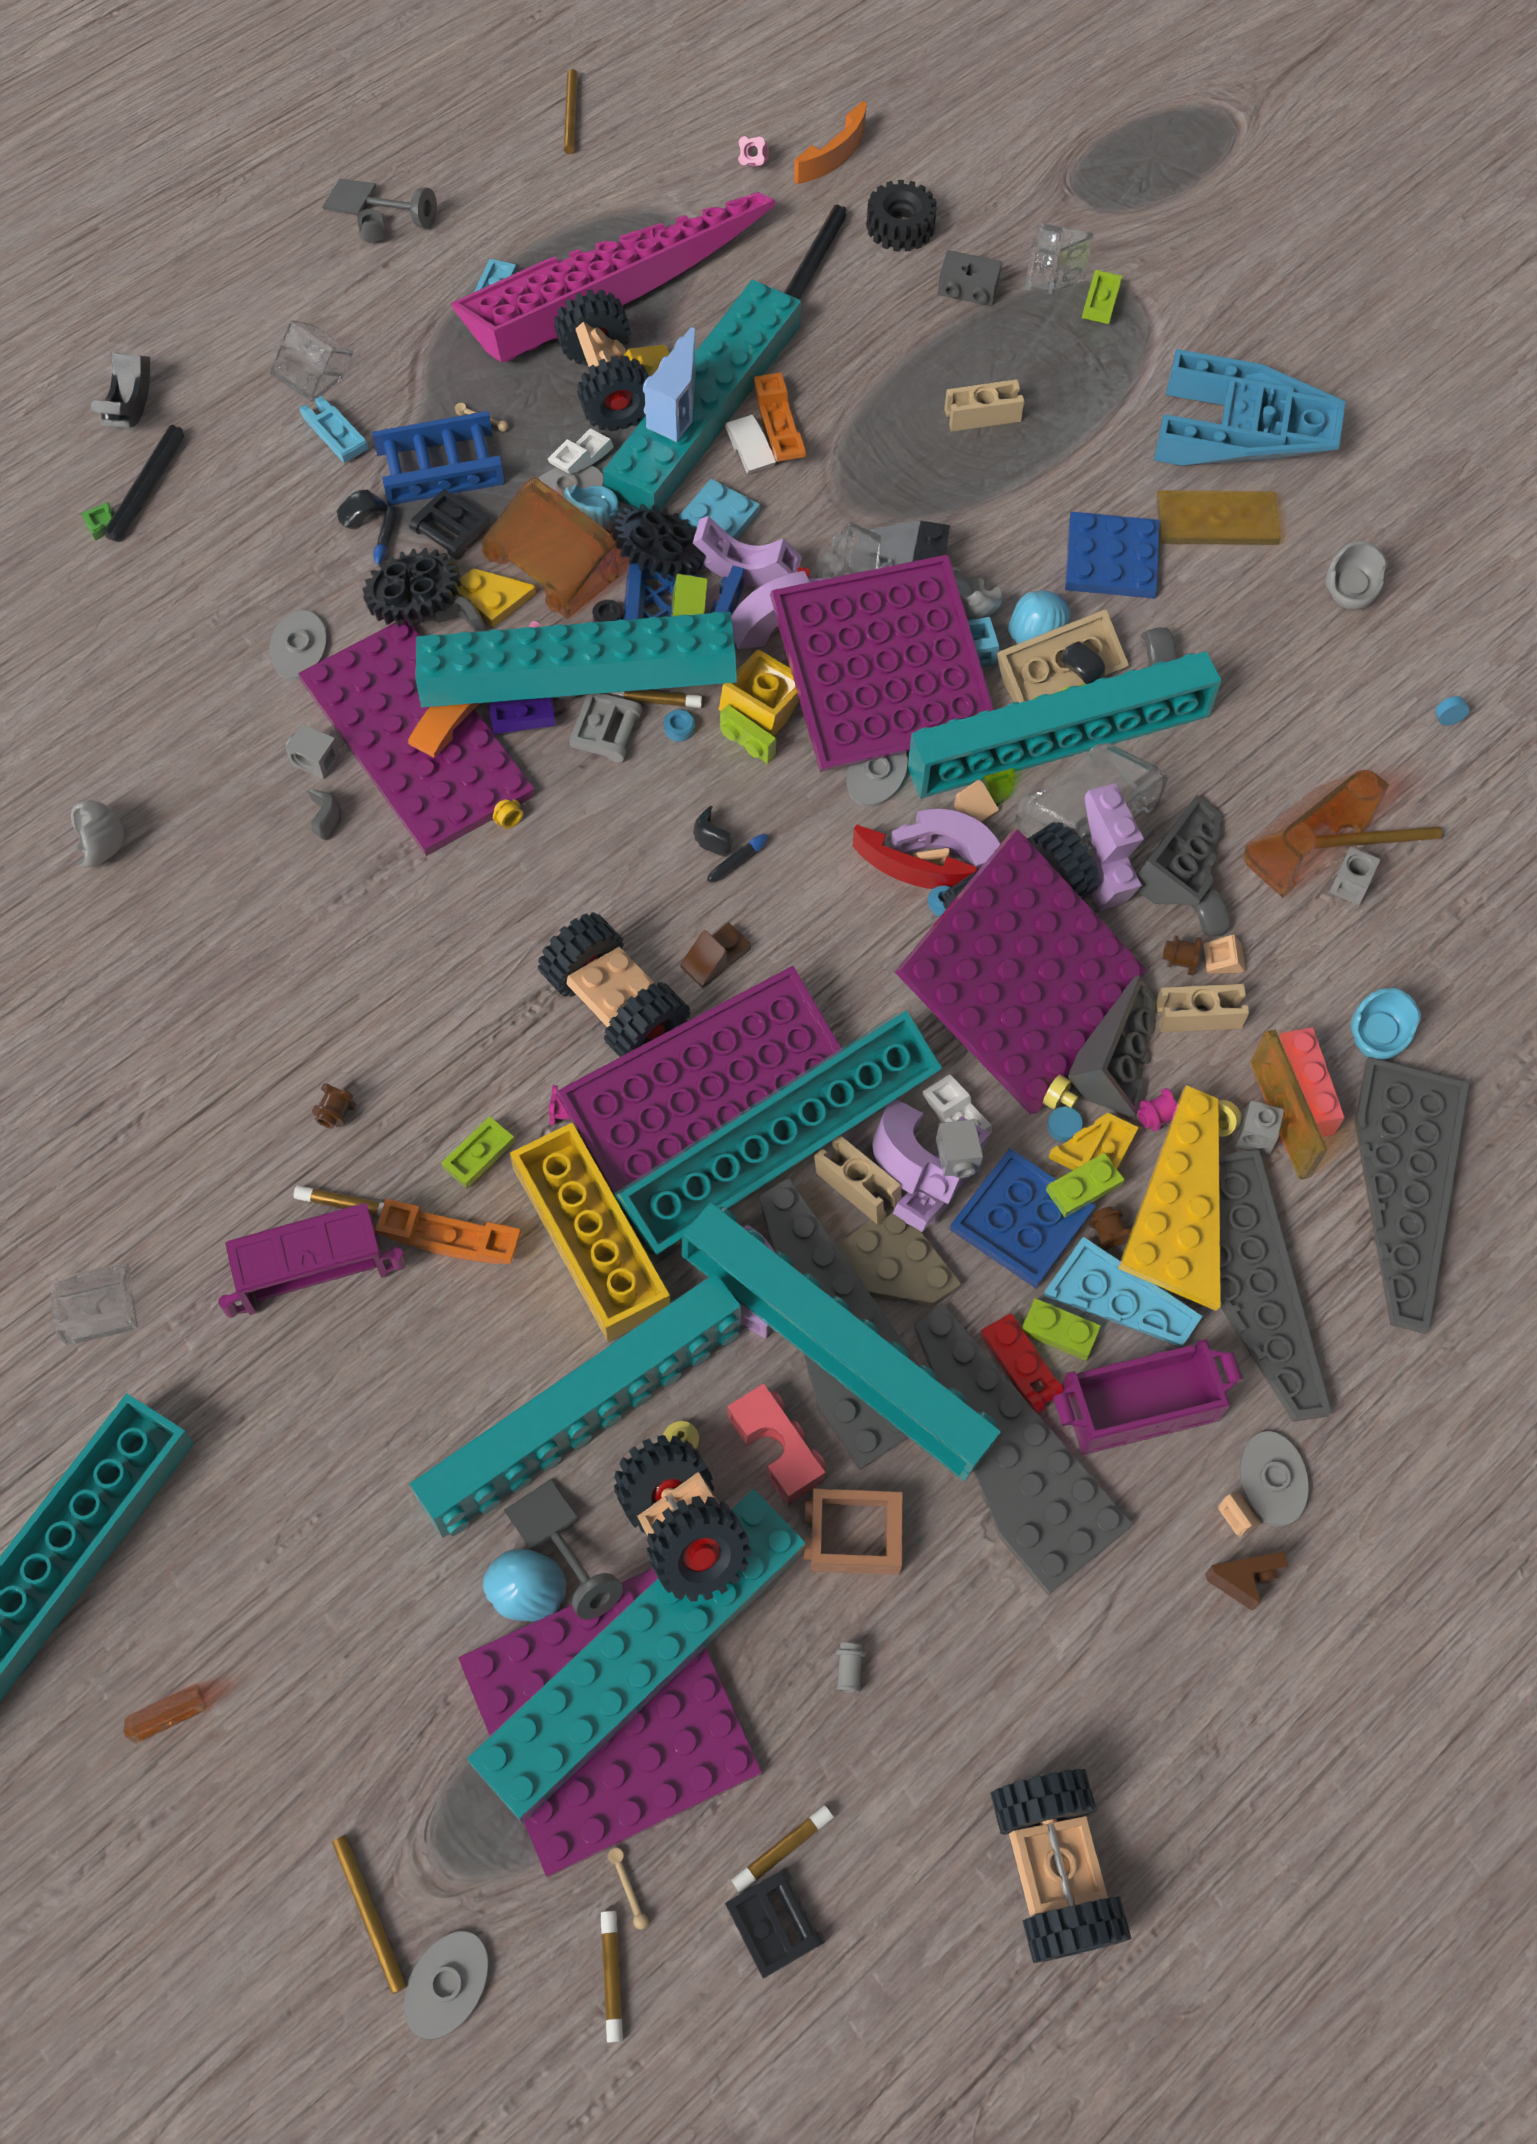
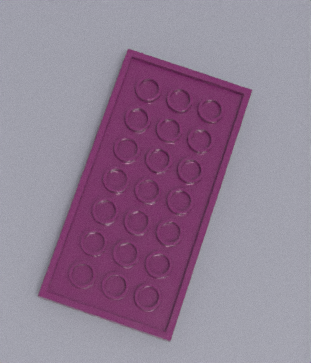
[298,621,535,856]
[556,966,841,1194]

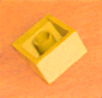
[718,649,799,736]

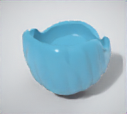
[563,485,620,536]
[1008,590,1071,644]
[1350,988,1421,1060]
[483,1549,567,1622]

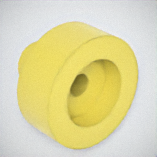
[1043,1074,1078,1110]
[1218,1100,1241,1137]
[663,1421,699,1450]

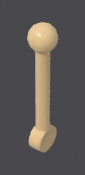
[455,403,509,432]
[608,1847,649,1930]

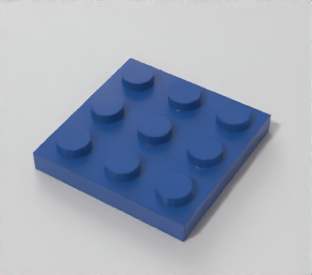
[1065,512,1159,599]
[949,1148,1096,1289]

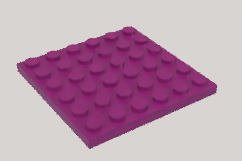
[770,555,994,772]
[895,829,1147,1114]
[458,1568,762,1878]

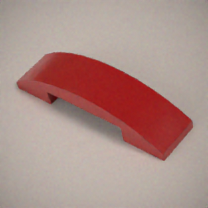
[852,824,977,889]

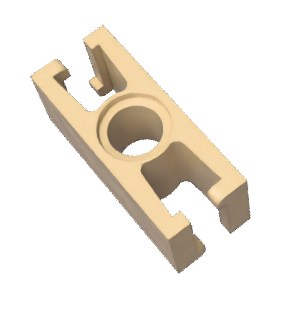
[944,379,1024,432]
[1156,984,1249,1032]
[814,1135,902,1225]

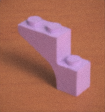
[1084,783,1144,911]

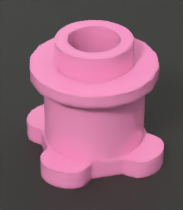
[738,136,769,167]

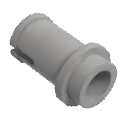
[836,1643,866,1693]

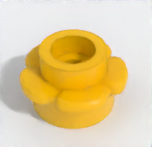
[493,799,523,829]

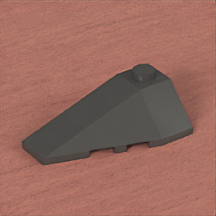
[1136,795,1222,905]
[1068,975,1156,1117]

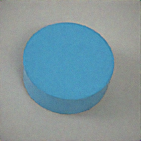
[1435,696,1469,726]
[664,709,695,742]
[1047,1107,1082,1142]

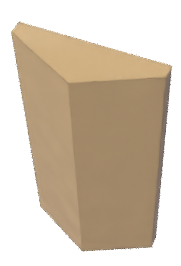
[997,609,1129,703]

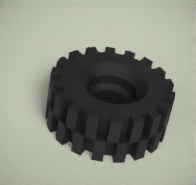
[866,180,937,252]

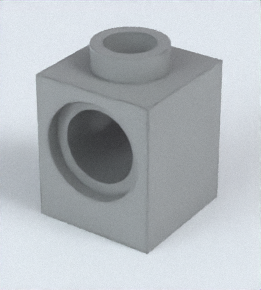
[286,724,340,779]
[1329,847,1380,905]
[1235,1100,1284,1156]
[936,1119,983,1178]

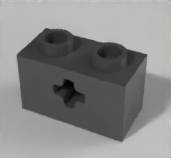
[938,250,1002,306]

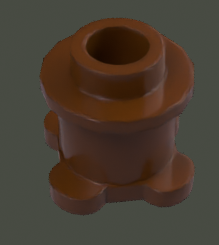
[1162,935,1202,976]
[312,1083,357,1129]
[1089,1207,1132,1251]

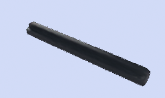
[784,204,847,300]
[104,425,184,542]

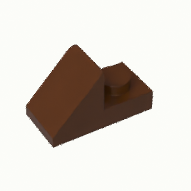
[680,922,751,988]
[1205,1551,1289,1610]

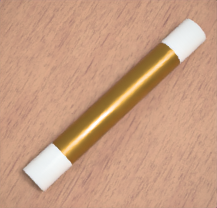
[609,690,702,708]
[294,1185,384,1216]
[731,1805,834,1893]
[601,1911,623,2043]

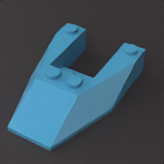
[1154,349,1346,466]

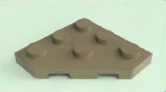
[835,1207,961,1307]

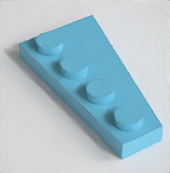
[1043,1237,1203,1348]

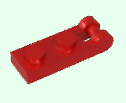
[980,1313,1064,1413]

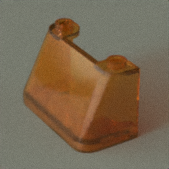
[481,477,619,619]
[1243,770,1389,898]

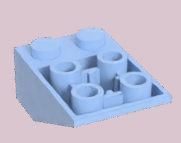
[643,327,696,442]

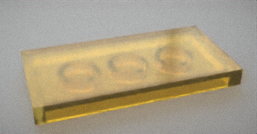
[1156,490,1281,545]
[1249,1029,1328,1180]

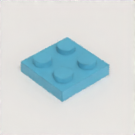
[678,479,760,540]

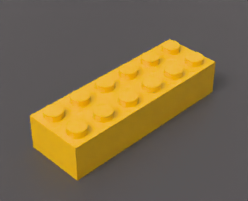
[510,1123,670,1342]

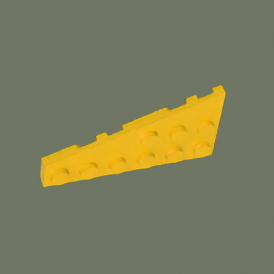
[1118,1085,1221,1311]

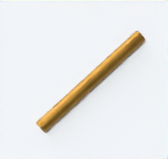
[563,69,578,154]
[1313,826,1442,849]
[332,1835,407,1995]

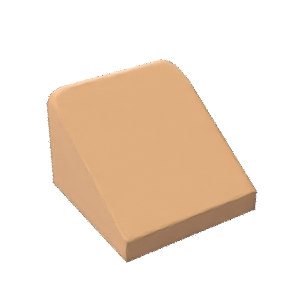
[954,779,999,823]
[912,848,950,866]
[1203,934,1246,974]
[1218,1493,1260,1537]

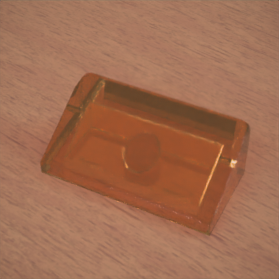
[123,1684,208,1744]

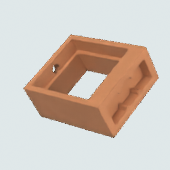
[803,1489,902,1575]

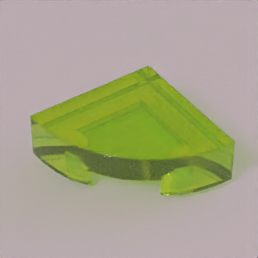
[983,768,1015,806]

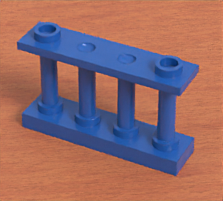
[372,411,504,506]

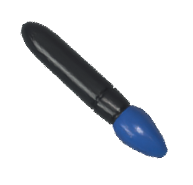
[373,506,397,564]
[707,834,769,883]

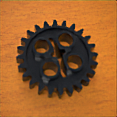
[610,504,706,580]
[362,548,462,626]

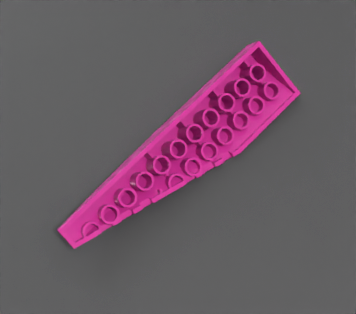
[451,192,775,363]

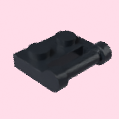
[409,489,490,560]
[725,1868,826,1979]

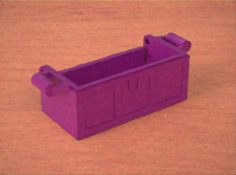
[218,1203,406,1318]
[1053,1339,1243,1456]

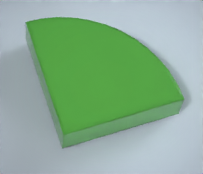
[81,502,114,541]

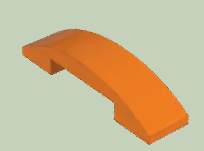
[794,101,867,184]
[753,372,806,461]
[408,702,489,758]
[375,1199,521,1264]

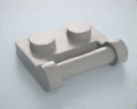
[569,693,643,763]

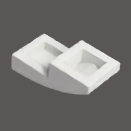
[725,415,776,475]
[548,428,614,474]
[923,1074,992,1134]

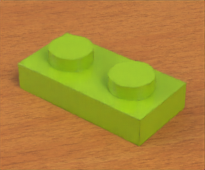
[1082,270,1122,324]
[720,704,776,764]
[441,1116,515,1189]
[1046,1153,1124,1218]
[1022,1298,1101,1361]

